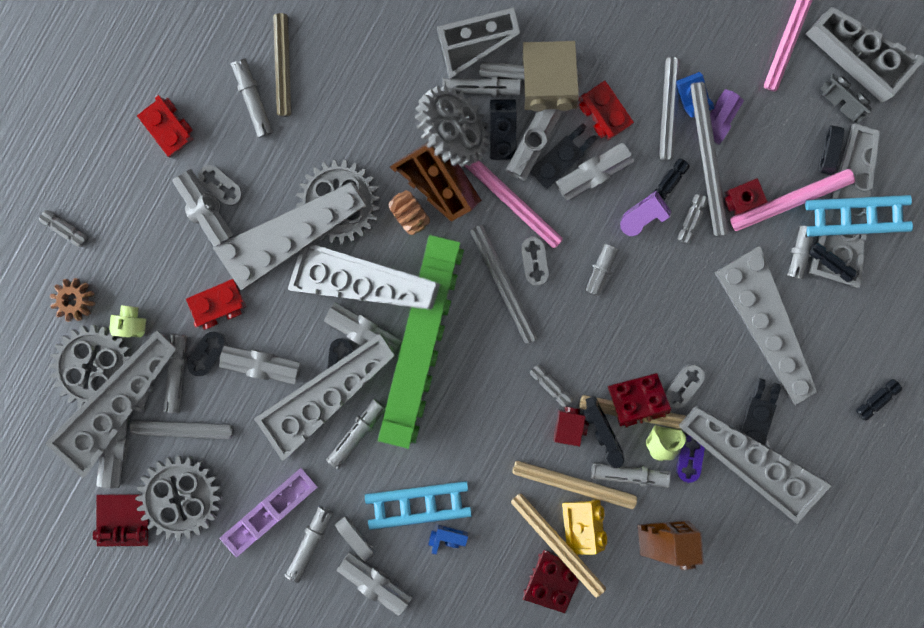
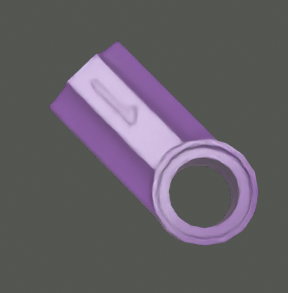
[697,89,744,145]

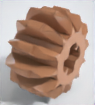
[388,190,430,235]
[50,278,95,322]

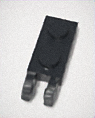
[530,123,598,190]
[740,378,781,445]
[584,396,624,468]

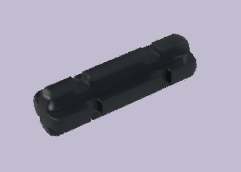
[653,158,690,201]
[809,243,857,282]
[856,379,902,421]

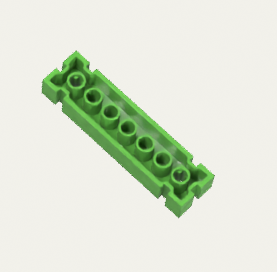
[378,235,464,449]

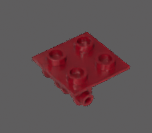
[607,373,671,428]
[93,494,149,546]
[523,549,579,614]

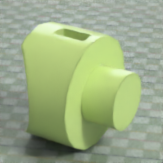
[109,305,146,338]
[646,425,686,461]

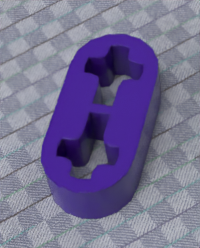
[676,434,705,483]

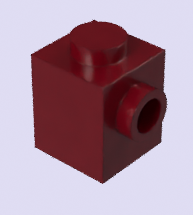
[723,178,767,215]
[553,406,589,447]

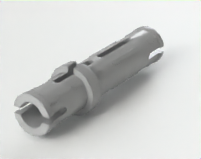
[230,59,273,138]
[442,76,521,97]
[163,334,187,413]
[326,399,386,470]
[591,462,671,488]
[284,506,333,583]

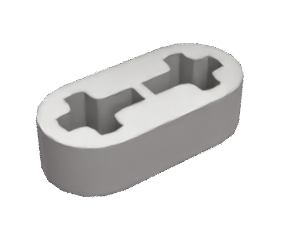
[198,165,243,206]
[521,237,549,286]
[665,365,704,409]
[335,516,376,562]

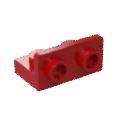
[578,80,634,141]
[136,95,194,158]
[186,279,246,330]

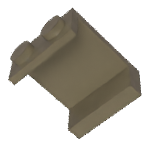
[522,41,579,112]

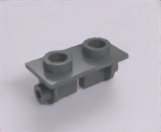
[820,74,872,123]

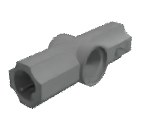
[506,109,562,181]
[555,143,634,201]
[172,169,233,246]
[324,302,402,360]
[219,345,301,384]
[96,416,129,488]
[336,552,412,616]

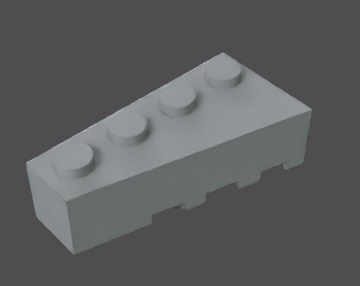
[806,7,924,103]

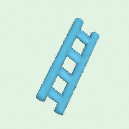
[805,195,913,237]
[365,481,471,530]

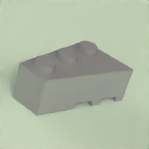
[437,7,520,78]

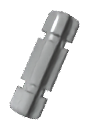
[677,194,708,244]
[39,210,88,247]
[530,364,573,407]

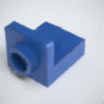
[676,72,715,117]
[428,524,468,555]

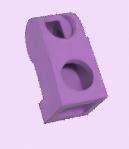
[620,191,671,236]

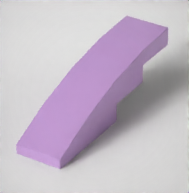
[219,468,318,558]

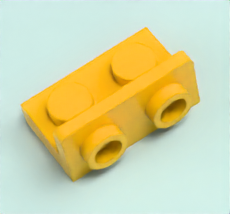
[562,499,607,555]

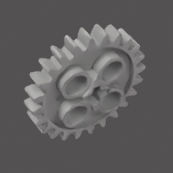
[415,85,490,167]
[296,160,381,244]
[49,325,131,408]
[136,455,222,541]

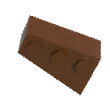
[390,141,482,222]
[638,520,703,570]

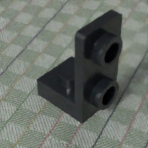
[490,99,517,160]

